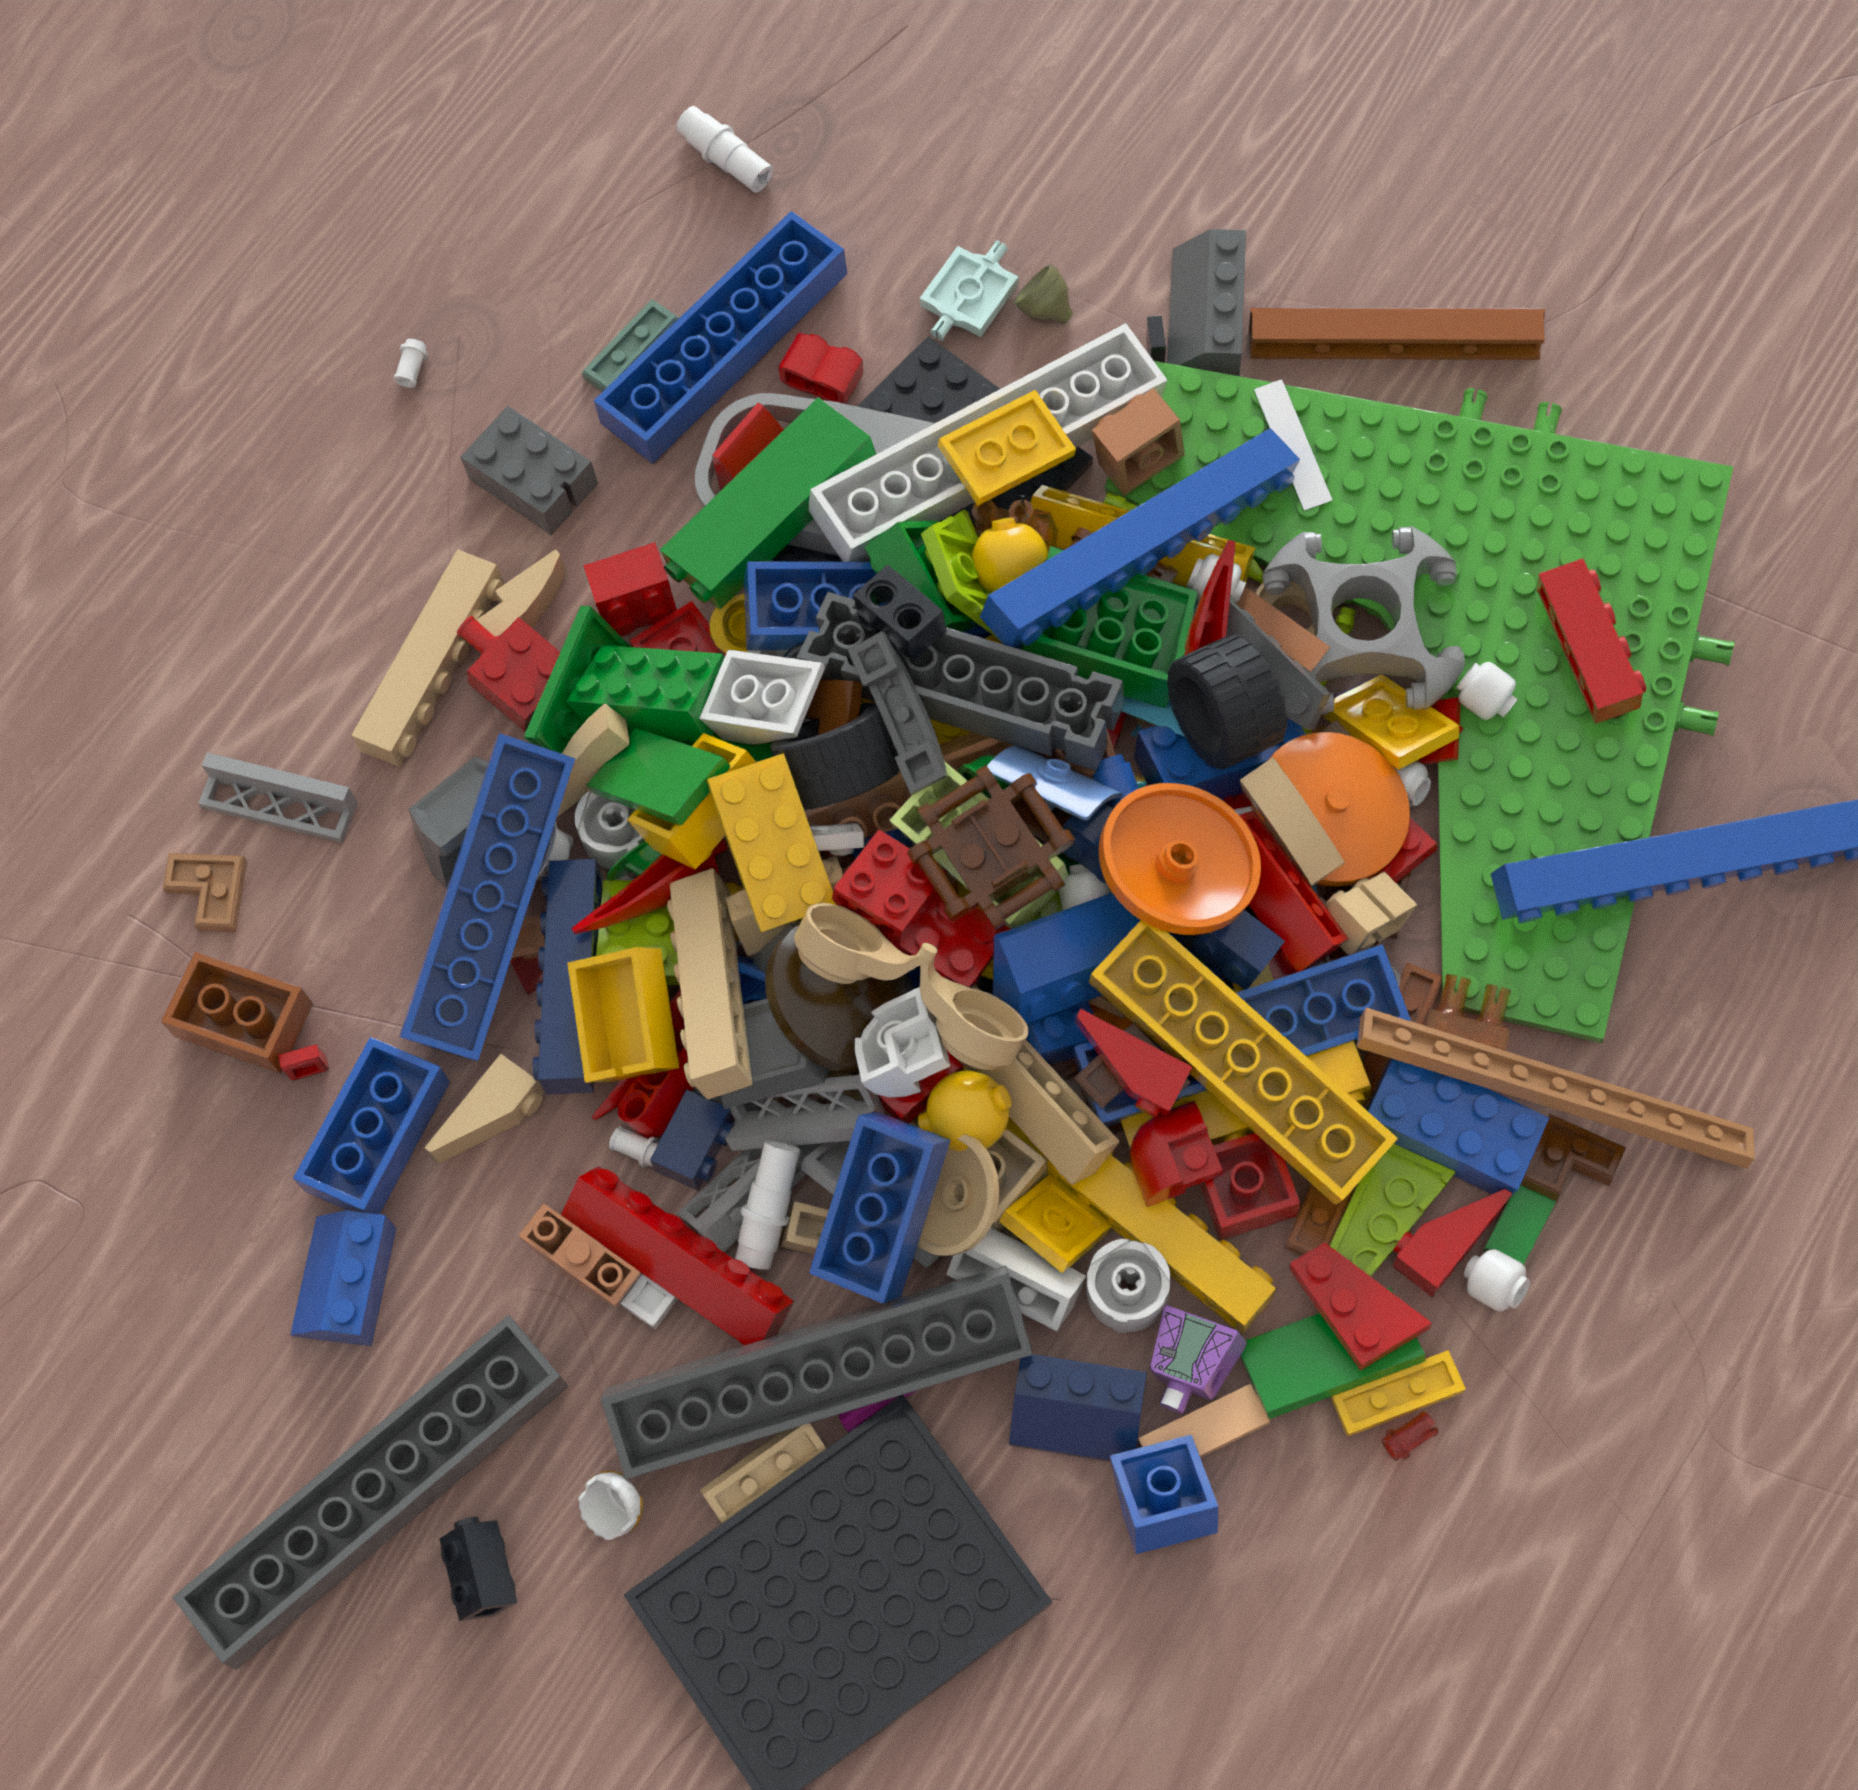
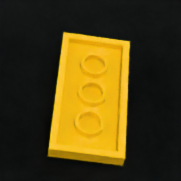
[706,753,836,933]

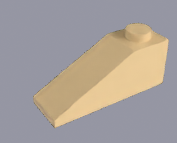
[425,1054,545,1164]

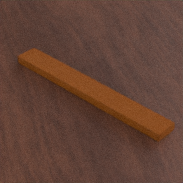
[1284,962,1442,1256]

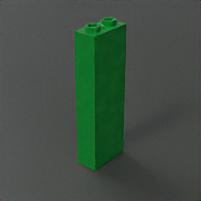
[660,397,876,610]

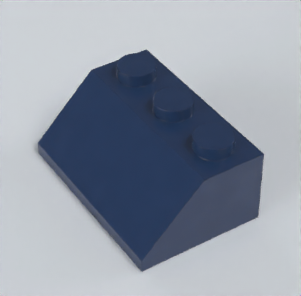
[1009,1354,1147,1462]

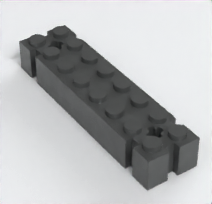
[797,592,1124,770]

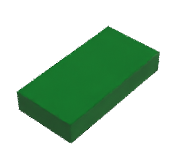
[1483,1185,1556,1265]

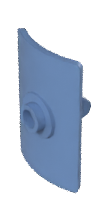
[987,745,1123,821]

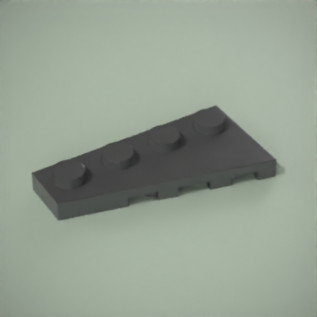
[1226,595,1331,730]

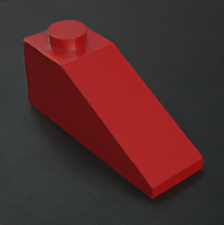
[1075,1009,1192,1117]
[1392,1189,1512,1298]

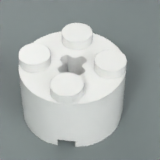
[574,791,645,869]
[1087,1239,1170,1333]

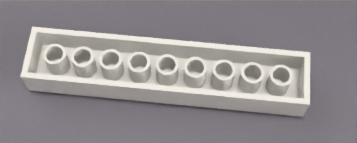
[808,323,1167,562]

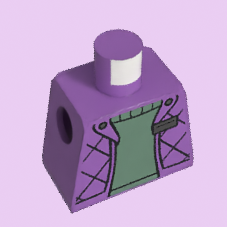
[1150,1305,1247,1414]

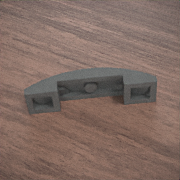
[848,632,948,794]

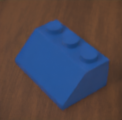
[290,1210,396,1346]

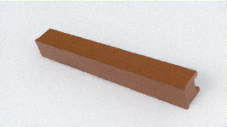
[1249,308,1545,360]

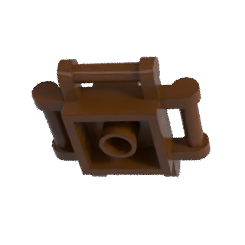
[907,765,1075,930]

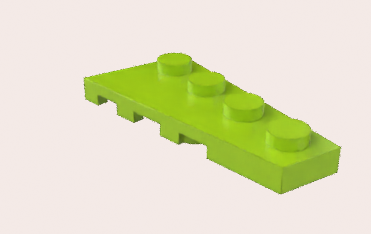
[1330,1144,1456,1277]

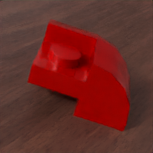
[1129,1100,1223,1207]

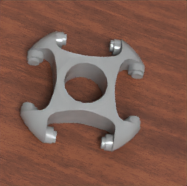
[1262,526,1466,715]

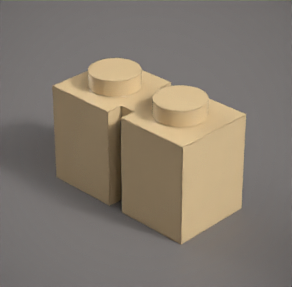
[1325,872,1417,955]

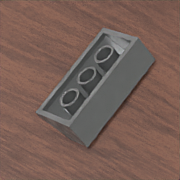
[1167,229,1246,376]

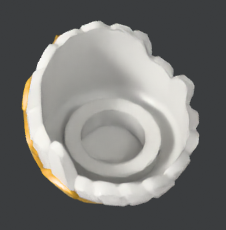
[578,1470,643,1540]

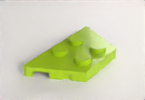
[921,510,1000,640]

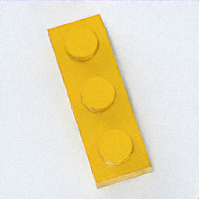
[1330,1350,1466,1437]

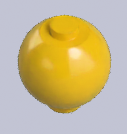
[972,518,1048,593]
[918,1070,1012,1152]

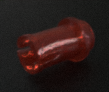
[1382,1411,1439,1461]

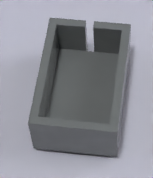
[460,406,598,536]

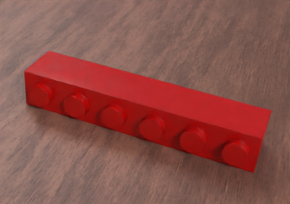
[561,1166,794,1345]

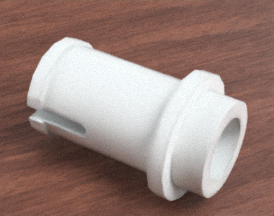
[393,339,428,388]
[609,1126,659,1168]

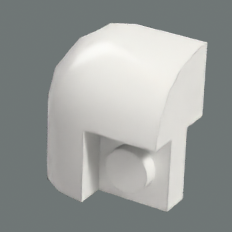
[855,987,950,1097]

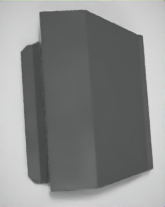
[409,756,488,889]
[719,998,831,1109]

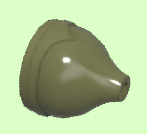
[1014,264,1073,324]

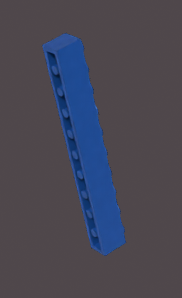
[980,428,1300,648]
[1490,799,1858,923]

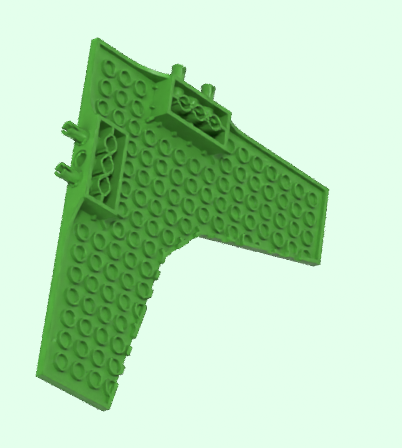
[1105,361,1735,1043]

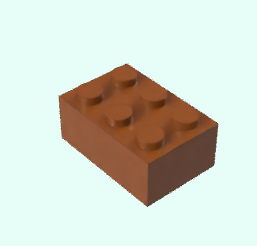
[161,951,313,1074]

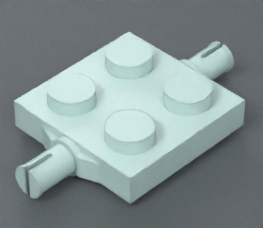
[920,241,1019,341]

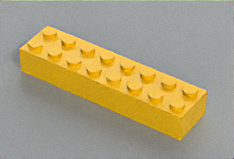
[1089,920,1398,1205]

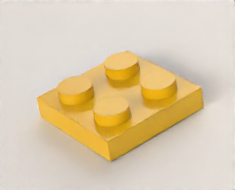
[999,1174,1112,1273]

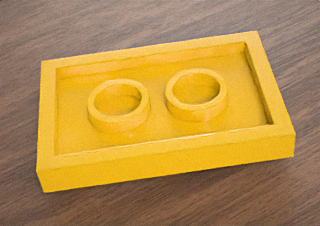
[937,390,1076,505]
[1323,674,1459,770]

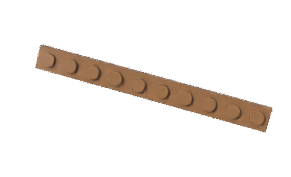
[1357,1008,1755,1169]

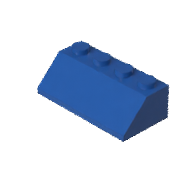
[993,893,1141,1024]

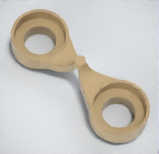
[794,903,1028,1070]

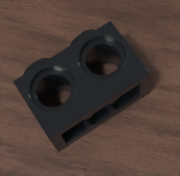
[853,565,947,662]

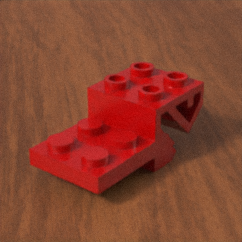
[832,830,1010,988]

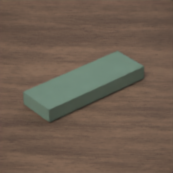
[582,299,679,392]

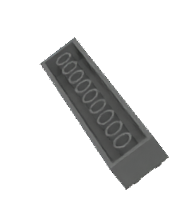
[600,1265,1033,1479]
[172,1315,569,1670]

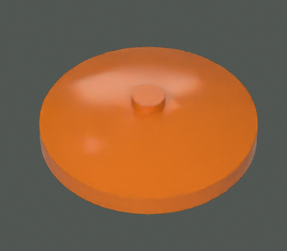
[1251,732,1410,887]
[1099,783,1261,935]

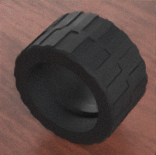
[1167,635,1287,770]
[770,703,900,810]

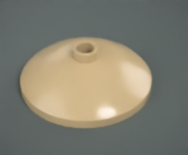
[917,1131,999,1256]

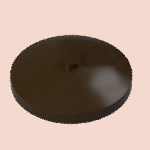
[765,924,914,1074]

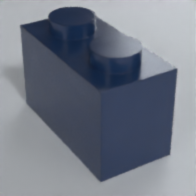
[650,1090,735,1191]

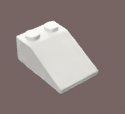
[699,650,826,745]

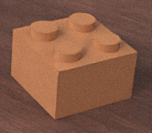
[1092,388,1185,496]

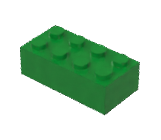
[566,645,725,742]

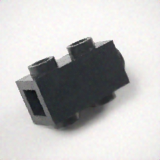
[439,1517,518,1621]

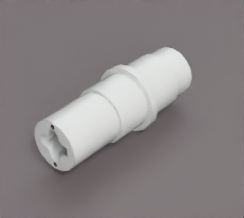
[676,106,774,193]
[735,1140,801,1270]

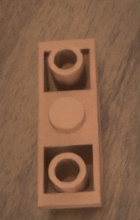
[518,1203,641,1307]

